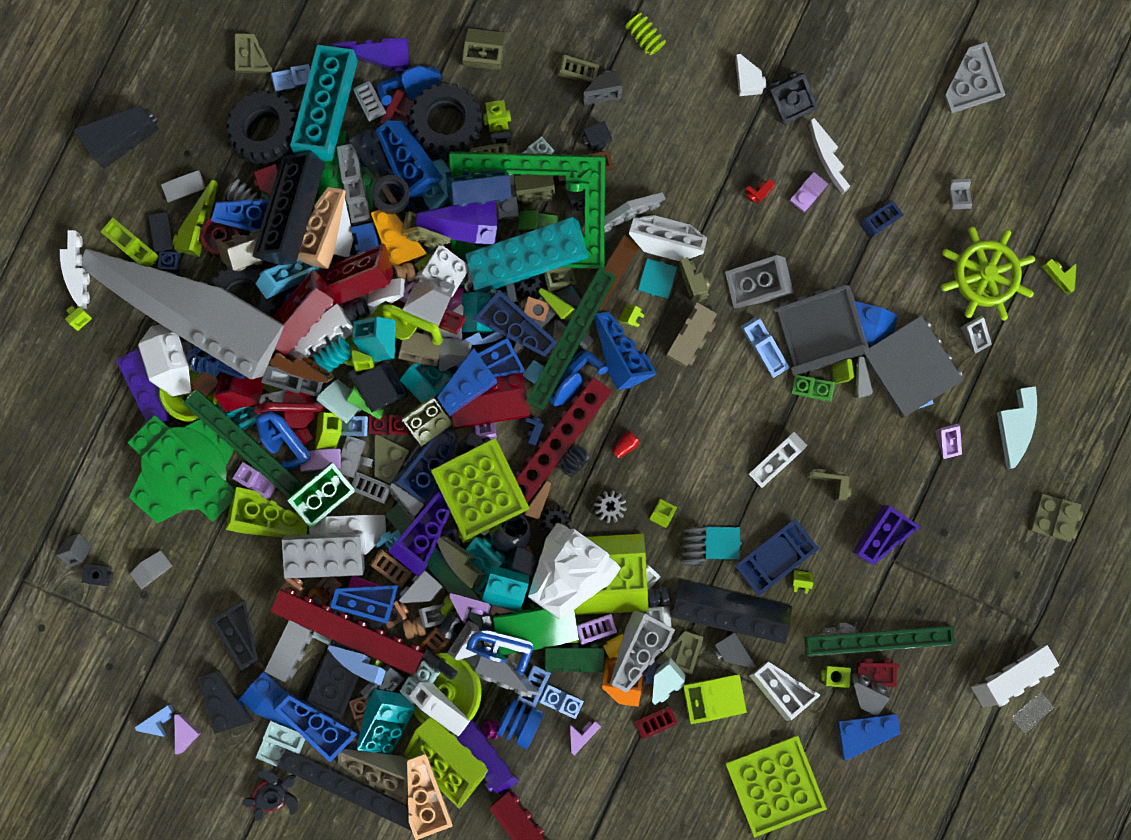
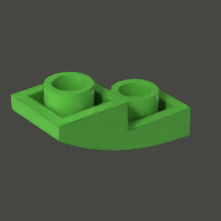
[792,375,835,402]

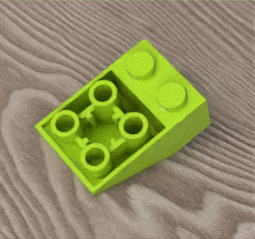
[683,674,747,724]

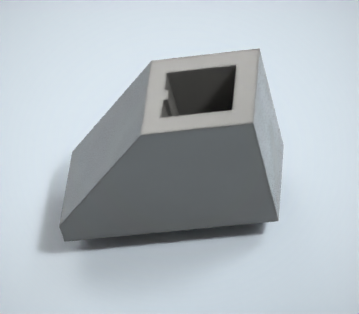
[852,673,890,716]

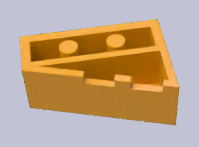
[371,210,428,266]

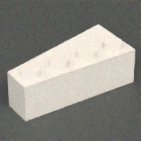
[971,645,1059,707]

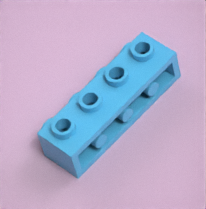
[255,260,332,299]

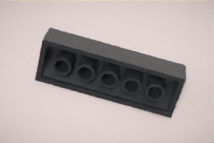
[252,151,325,265]
[671,580,792,644]

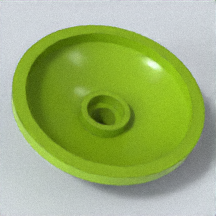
[159,367,217,421]

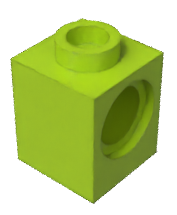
[821,666,851,688]

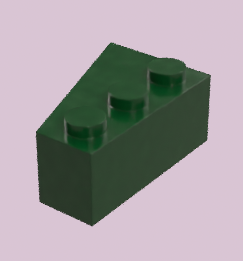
[545,644,604,672]

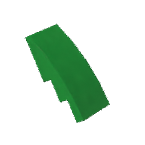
[493,606,579,655]

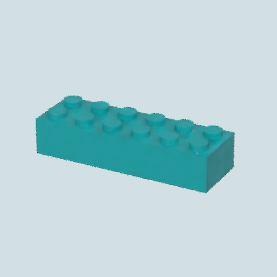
[290,45,358,161]
[465,217,589,293]

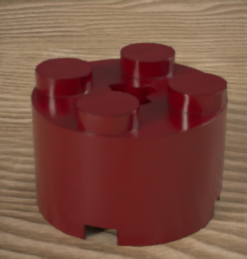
[200,218,242,257]

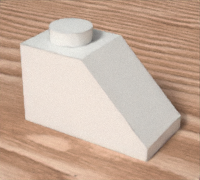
[735,54,766,96]

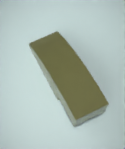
[437,536,486,588]

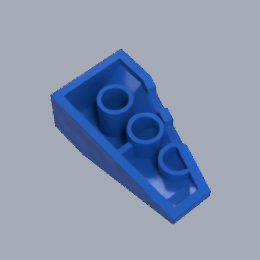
[240,672,296,731]

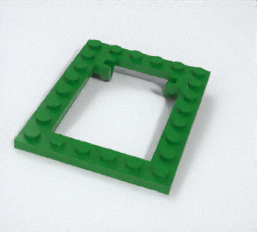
[450,151,605,269]

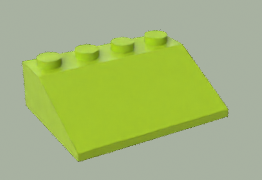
[404,717,488,809]

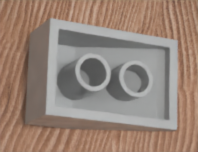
[725,255,794,308]

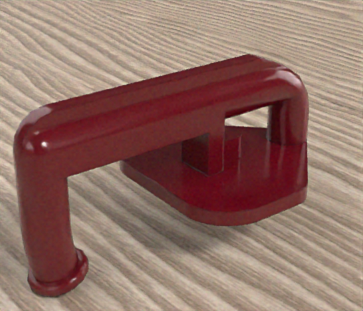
[254,391,324,428]

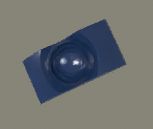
[735,518,819,596]

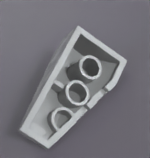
[610,610,675,693]

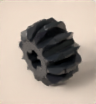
[514,273,546,298]
[558,444,590,477]
[539,505,572,535]

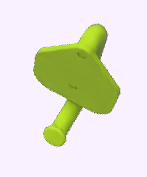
[382,304,443,345]

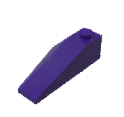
[333,38,410,73]
[415,200,497,244]

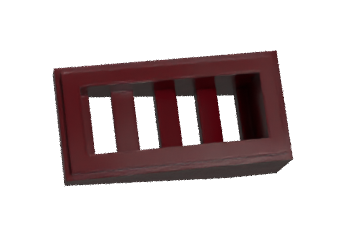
[635,705,678,739]

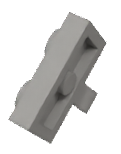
[338,436,374,478]

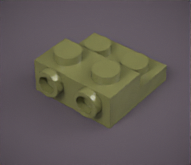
[679,257,710,302]
[1030,494,1083,542]

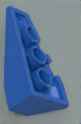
[211,199,269,231]
[594,312,657,390]

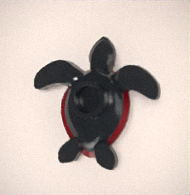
[242,769,298,821]

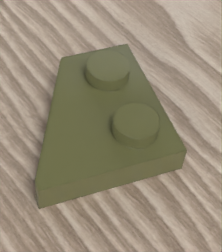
[235,34,272,74]

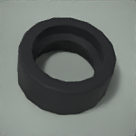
[373,175,410,214]

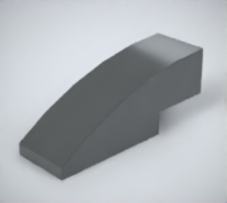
[261,364,324,397]

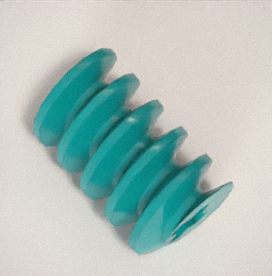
[311,336,352,372]

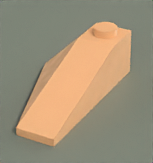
[297,187,346,269]
[407,753,452,840]

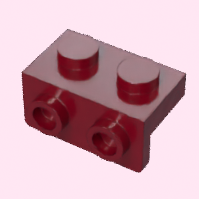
[857,659,899,687]

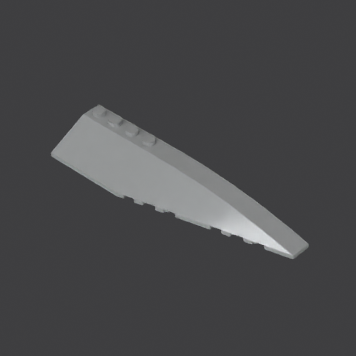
[80,249,284,380]

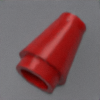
[612,431,640,459]

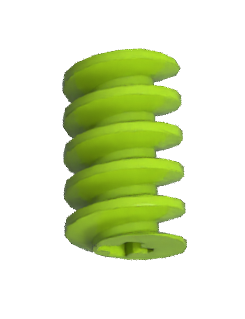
[626,13,666,55]

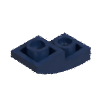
[158,251,179,276]

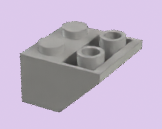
[399,571,444,603]

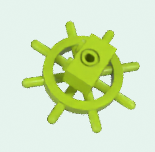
[941,227,1035,320]

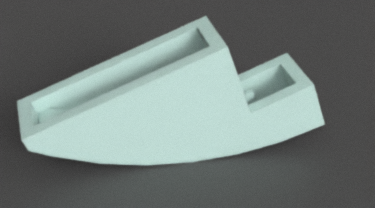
[997,386,1037,469]

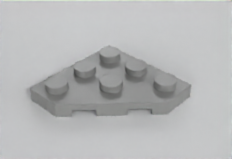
[944,42,1005,114]
[605,192,666,233]

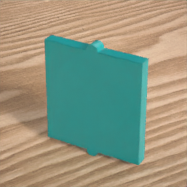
[638,259,677,299]
[705,527,742,559]

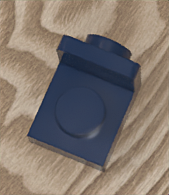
[525,416,544,447]
[643,660,657,684]

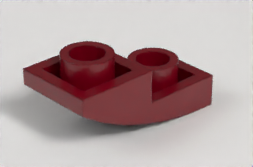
[367,415,408,435]

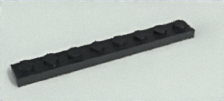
[277,749,412,831]

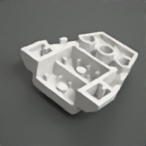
[528,523,621,620]

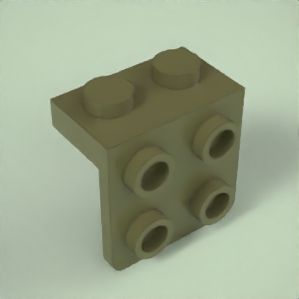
[401,211,451,248]
[807,469,852,502]

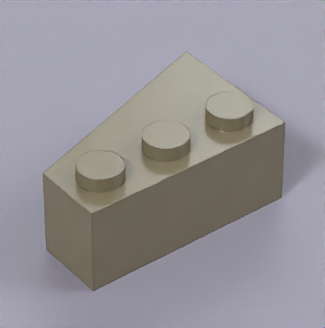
[666,303,717,368]

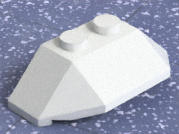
[629,215,707,261]
[138,324,191,396]
[309,515,386,554]

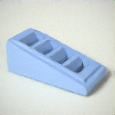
[517,665,551,709]

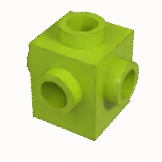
[483,100,511,132]

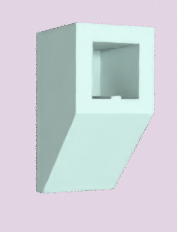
[652,658,686,704]

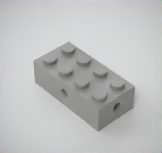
[282,532,365,578]

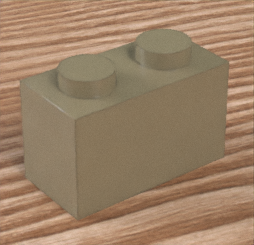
[398,331,442,367]

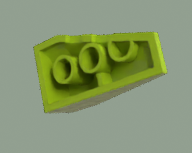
[173,180,219,257]
[226,487,308,538]

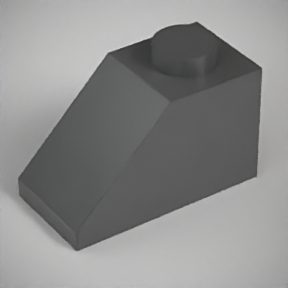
[713,632,755,668]

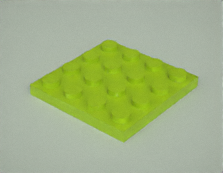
[431,438,530,540]
[725,735,827,838]

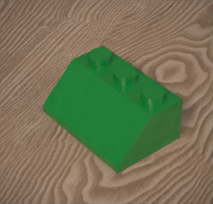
[287,462,355,528]

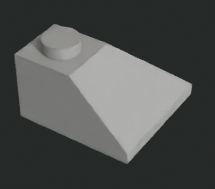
[403,278,455,326]

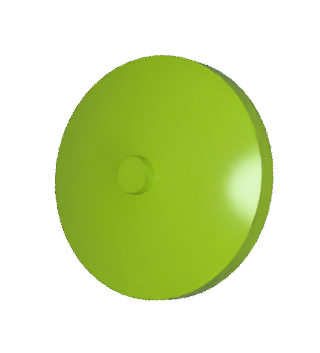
[413,653,481,732]

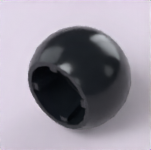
[489,514,531,554]

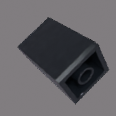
[73,105,159,169]

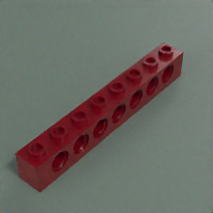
[514,377,612,504]

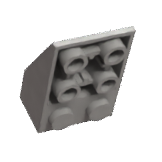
[475,656,539,697]

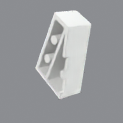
[749,662,820,721]

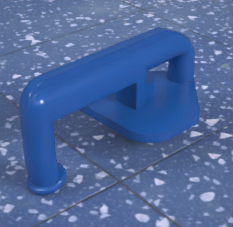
[376,65,441,105]
[549,350,608,406]
[255,412,311,470]
[466,630,533,676]

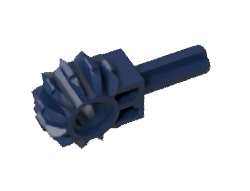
[187,346,246,379]

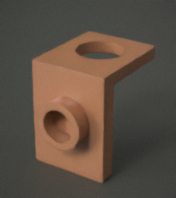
[518,297,549,322]
[277,578,306,596]
[385,601,409,629]

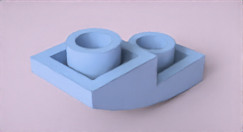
[538,684,584,719]

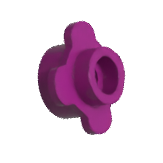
[482,719,499,740]

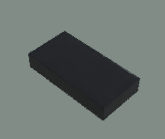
[149,212,174,253]

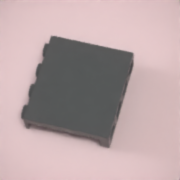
[774,283,870,375]
[862,316,963,418]

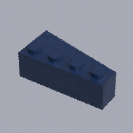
[473,290,557,357]

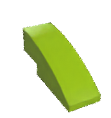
[101,218,159,267]

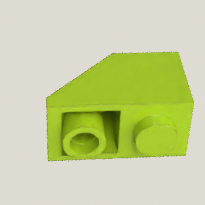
[315,412,342,450]

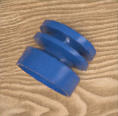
[498,699,544,749]

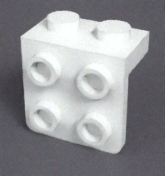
[415,246,469,297]

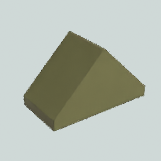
[543,267,577,292]

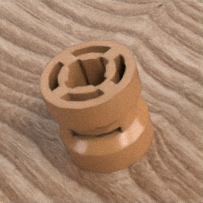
[391,263,415,282]
[403,616,426,639]

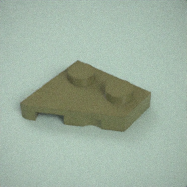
[375,434,410,484]
[657,631,704,674]

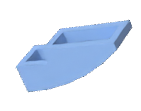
[740,317,789,378]
[328,645,386,686]

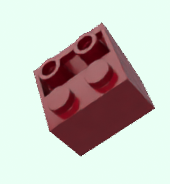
[214,372,264,412]

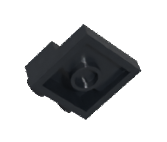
[767,71,818,124]

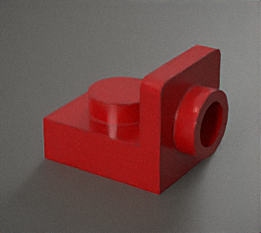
[745,179,775,204]

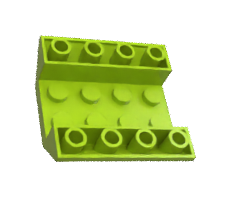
[574,534,648,615]

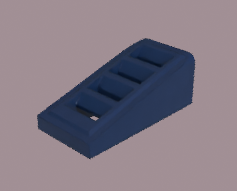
[860,200,904,238]

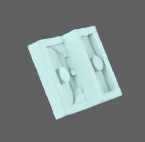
[316,379,362,424]
[256,721,305,767]

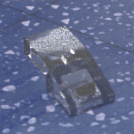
[1012,692,1055,733]

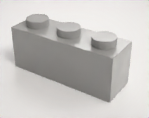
[264,620,314,682]

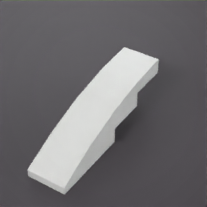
[809,118,850,194]

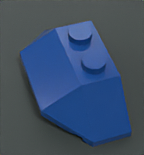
[855,301,898,347]

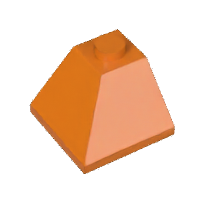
[602,657,643,707]

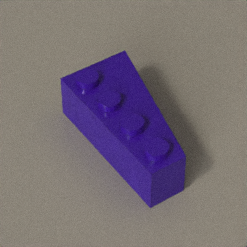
[116,349,171,424]
[389,491,451,577]
[450,720,520,796]

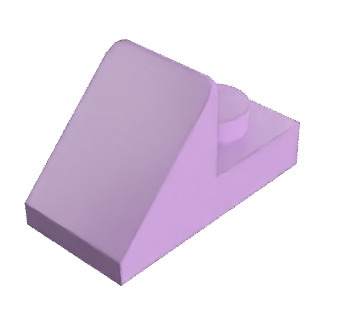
[790,172,828,213]
[450,593,491,623]
[570,721,601,755]

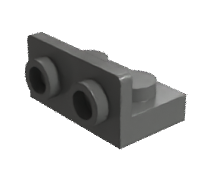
[360,664,404,700]

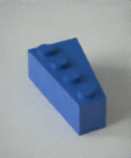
[376,121,444,197]
[272,691,357,762]

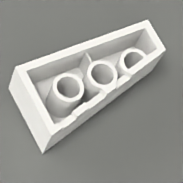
[289,304,353,359]

